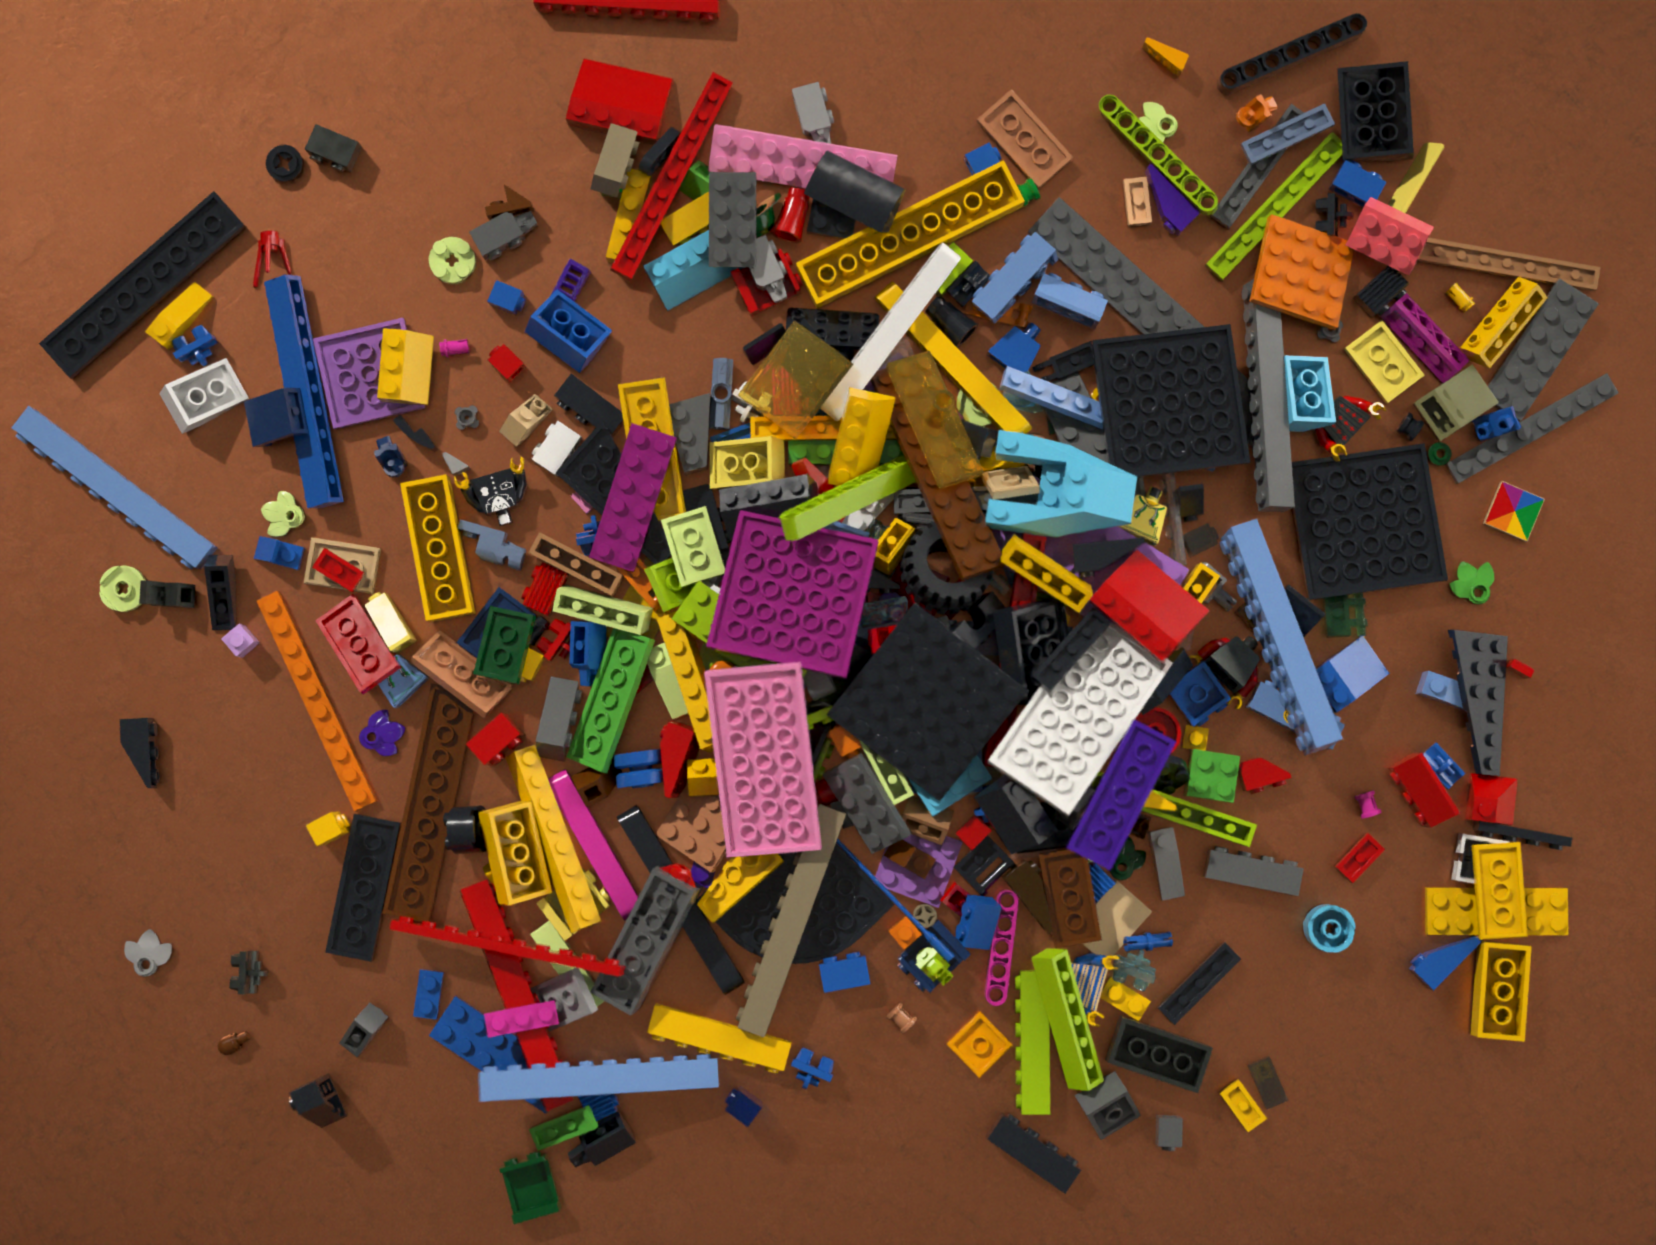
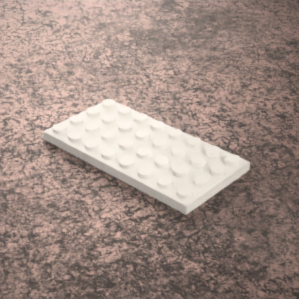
[988,622,1172,816]

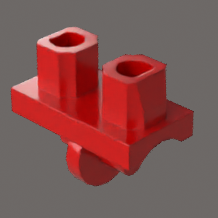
[536,618,571,662]

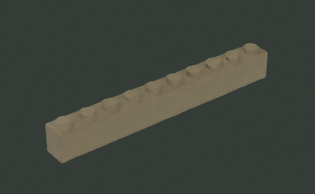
[736,804,847,1037]

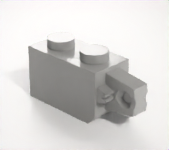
[792,82,834,144]
[749,235,787,303]

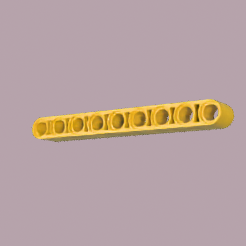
[874,281,1032,434]

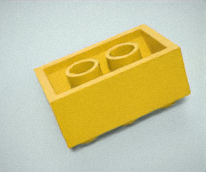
[377,328,434,405]

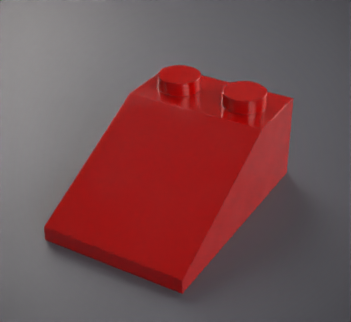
[660,722,700,798]

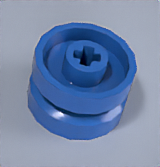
[613,749,664,789]

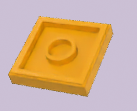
[946,1011,1013,1078]

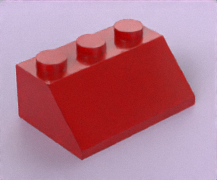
[1388,752,1460,828]

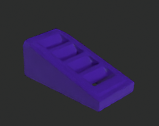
[550,259,591,302]

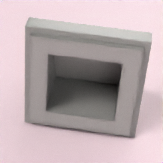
[442,452,471,477]

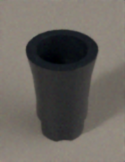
[925,296,979,348]

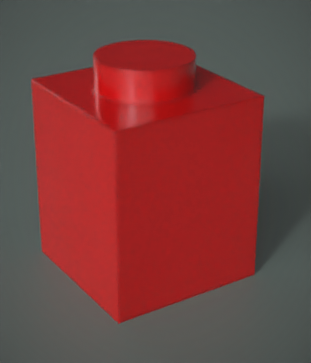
[488,344,526,383]
[955,814,992,850]

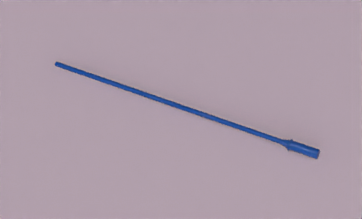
[836,839,955,962]

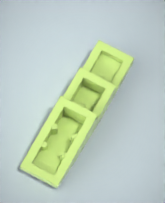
[531,921,604,1007]

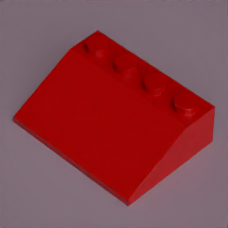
[565,58,673,145]
[1089,550,1210,665]

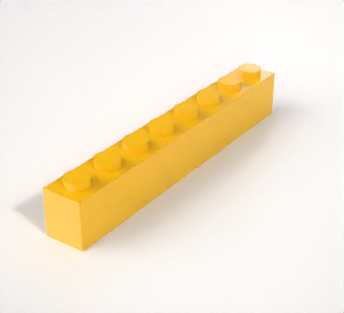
[506,745,601,934]

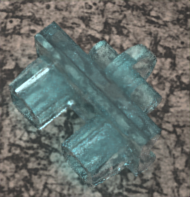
[1113,949,1156,991]

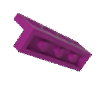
[1381,293,1469,383]

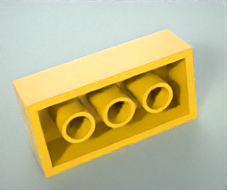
[478,801,552,905]
[1470,941,1532,1042]

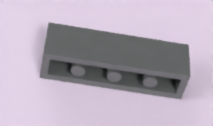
[1203,846,1304,896]

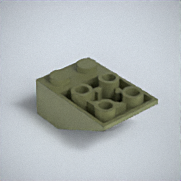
[1413,364,1499,442]

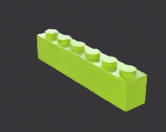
[1031,948,1104,1091]
[1015,970,1050,1115]

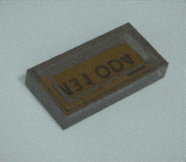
[1247,1056,1288,1109]

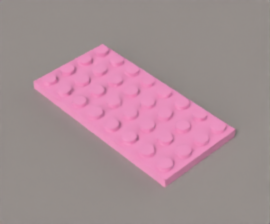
[705,662,822,857]

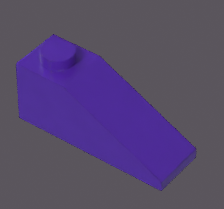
[1145,164,1200,236]

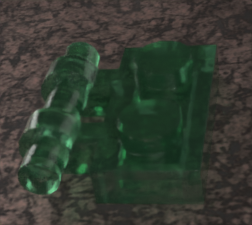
[1323,593,1368,638]

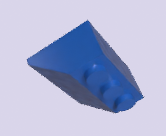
[524,289,612,373]

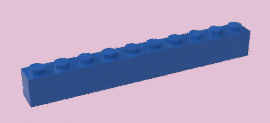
[264,274,344,508]

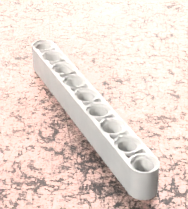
[818,242,961,421]

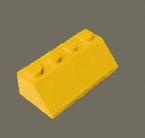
[828,387,896,486]

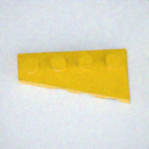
[697,853,784,923]

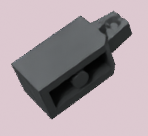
[469,211,538,260]

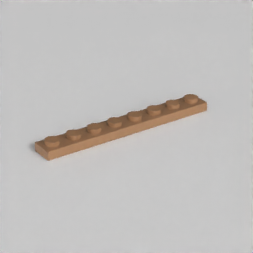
[1418,238,1601,291]

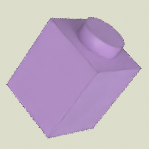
[221,624,260,658]

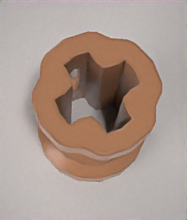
[886,1002,917,1034]

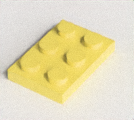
[1344,321,1424,404]

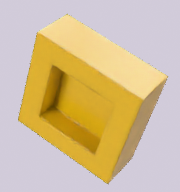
[1181,725,1209,751]

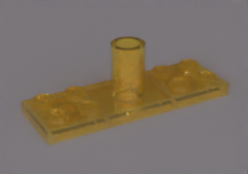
[886,351,984,489]

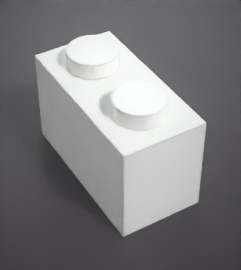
[532,421,583,477]

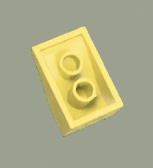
[710,436,785,489]

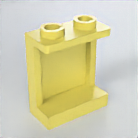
[536,868,611,941]

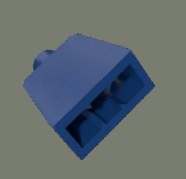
[987,322,1041,373]

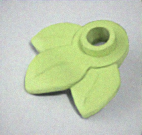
[1131,102,1178,144]
[261,491,305,537]

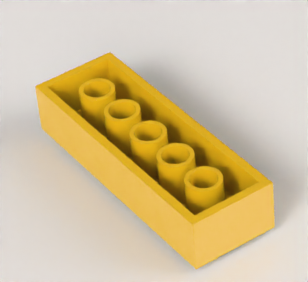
[400,474,476,623]

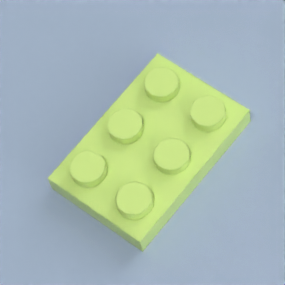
[661,506,725,588]

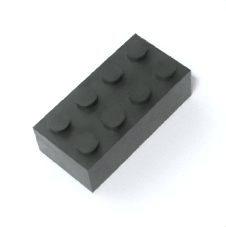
[1105,1015,1213,1093]

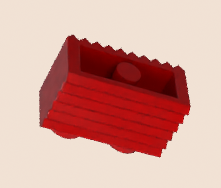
[521,562,569,617]

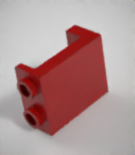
[731,248,803,317]

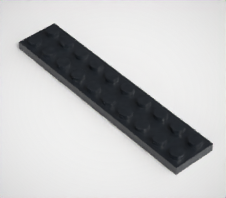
[39,191,246,379]

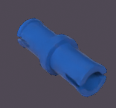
[1123,932,1173,951]

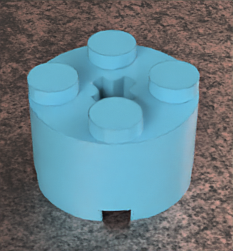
[1303,904,1355,953]

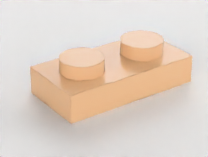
[1123,177,1152,226]

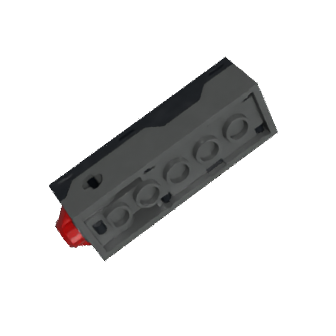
[590,863,703,1016]

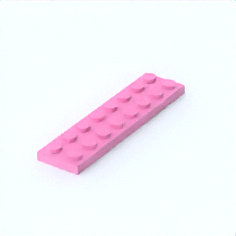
[708,124,898,188]

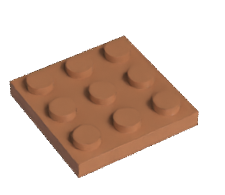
[655,782,726,873]

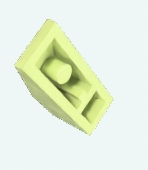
[647,642,689,720]

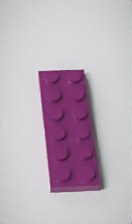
[589,423,677,572]

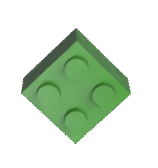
[1183,749,1240,803]

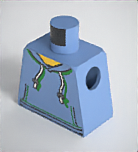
[378,654,430,708]

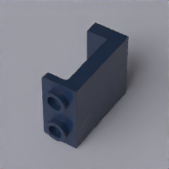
[244,388,309,447]
[897,919,971,993]

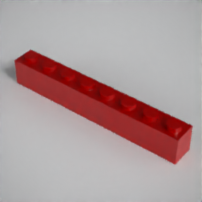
[533,0,720,22]

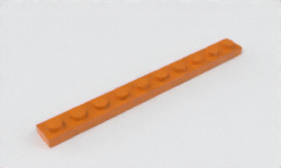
[256,591,377,811]

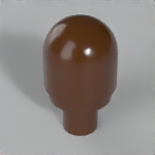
[218,1031,250,1055]

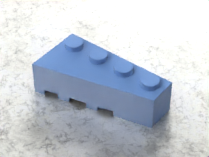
[972,232,1058,324]

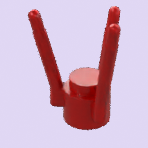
[253,230,291,288]

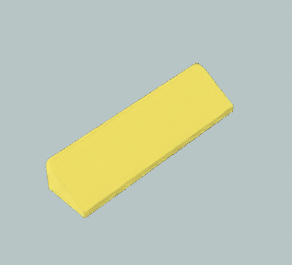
[1388,142,1444,213]

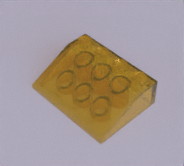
[738,321,853,439]

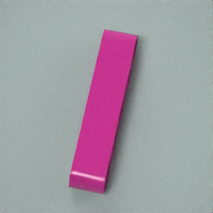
[984,890,1019,1006]

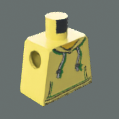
[1118,486,1167,546]

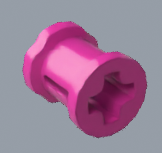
[1355,790,1382,819]

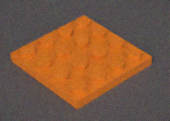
[1249,214,1354,330]

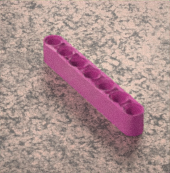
[548,769,639,921]

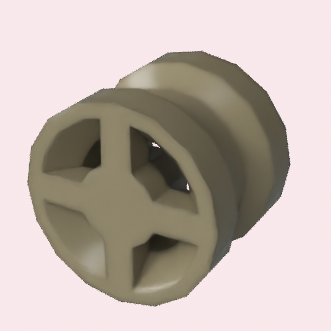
[913,904,937,928]

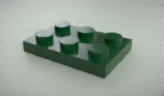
[473,606,536,685]

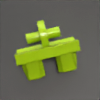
[916,947,953,986]

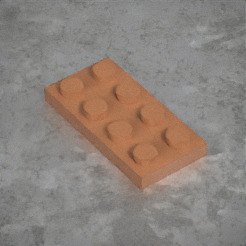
[977,89,1073,189]
[410,630,513,718]

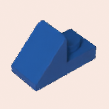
[254,536,305,570]

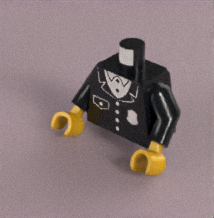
[454,457,527,526]

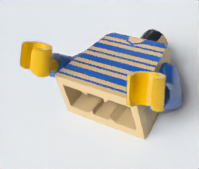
[1071,953,1119,1027]

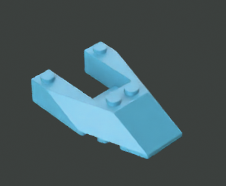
[986,430,1137,537]

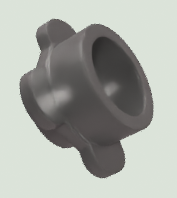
[1317,320,1343,342]
[455,405,479,430]

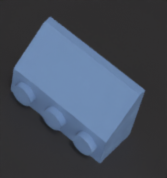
[1031,273,1108,330]

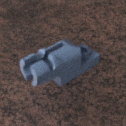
[458,519,526,570]

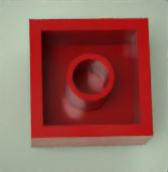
[466,712,525,766]

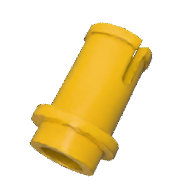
[1445,283,1475,313]

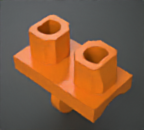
[1236,94,1278,132]

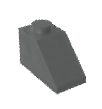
[339,1003,388,1058]

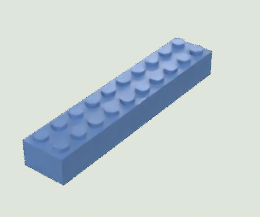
[1220,519,1343,756]

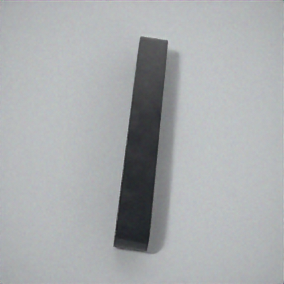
[617,804,745,995]

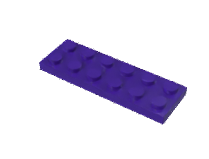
[1066,719,1176,870]

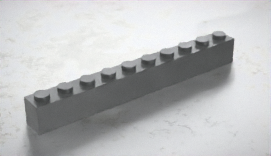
[1242,279,1295,512]

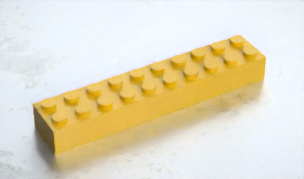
[796,160,1025,309]

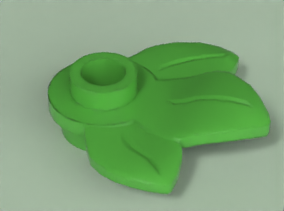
[1449,562,1494,604]

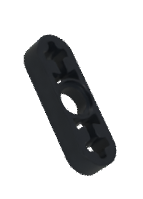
[638,127,681,176]

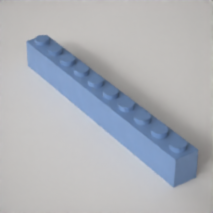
[11,406,218,570]
[478,1054,719,1102]

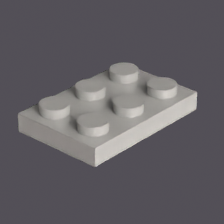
[530,968,598,1032]

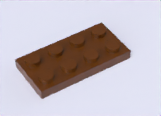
[1038,849,1102,948]

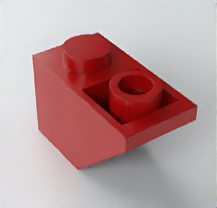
[1238,757,1292,794]

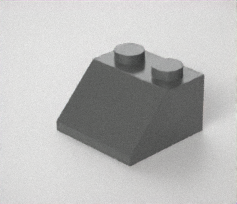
[1075,1071,1141,1140]

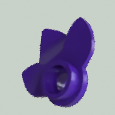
[359,710,405,756]

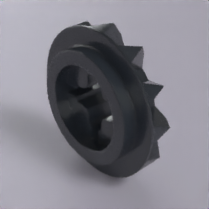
[265,145,303,182]

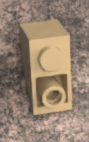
[499,394,552,447]

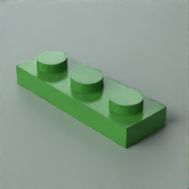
[529,1105,599,1151]

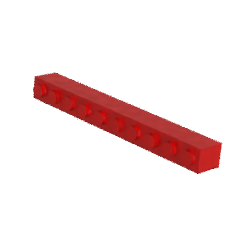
[459,879,573,1112]

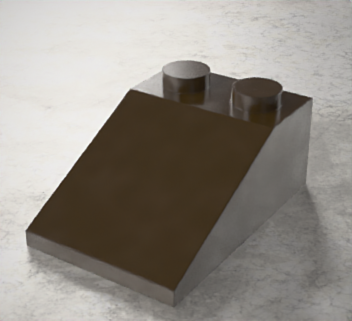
[1001,859,1053,934]

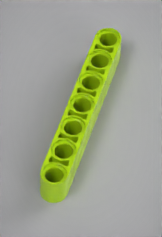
[1099,94,1218,216]
[780,455,916,541]

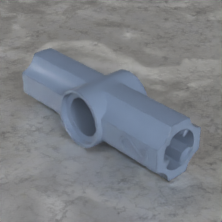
[709,358,734,430]

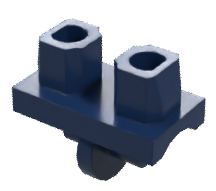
[374,436,408,478]

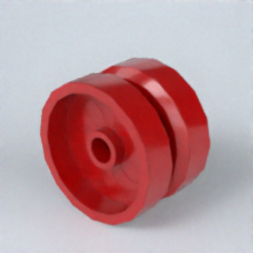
[1134,707,1181,754]

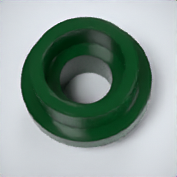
[1428,442,1452,466]

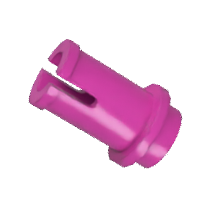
[439,339,469,358]

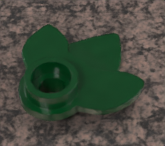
[1110,836,1146,881]

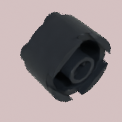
[443,805,487,854]

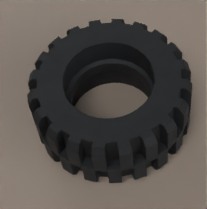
[900,522,994,615]

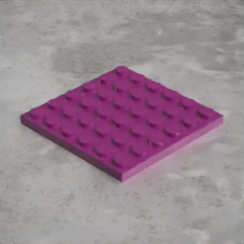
[706,510,879,679]

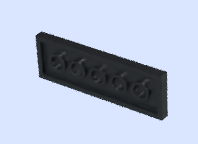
[325,814,401,962]

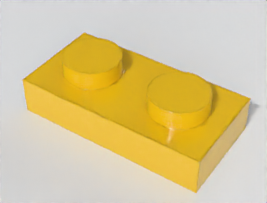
[1100,976,1151,1021]
[1219,1079,1267,1132]

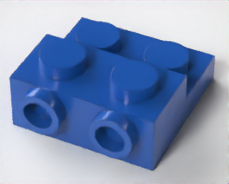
[1169,661,1231,727]

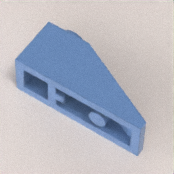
[1415,671,1466,711]

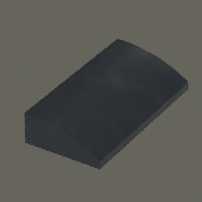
[804,151,906,233]

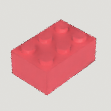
[1346,197,1434,275]

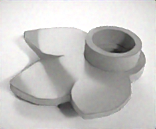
[124,929,172,977]

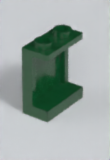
[499,1151,562,1224]

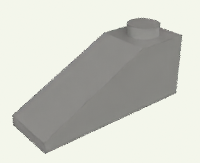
[1147,827,1185,901]

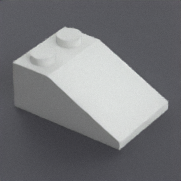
[159,358,249,434]

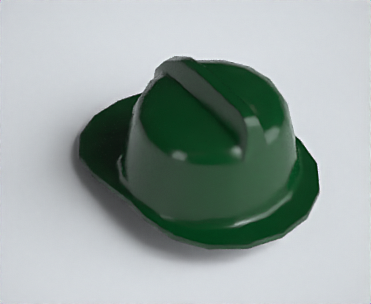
[756,193,781,238]

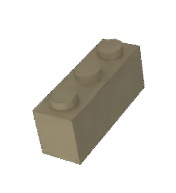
[590,123,639,197]

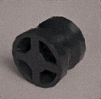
[1396,412,1425,441]

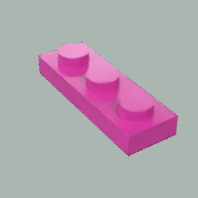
[484,1000,559,1038]

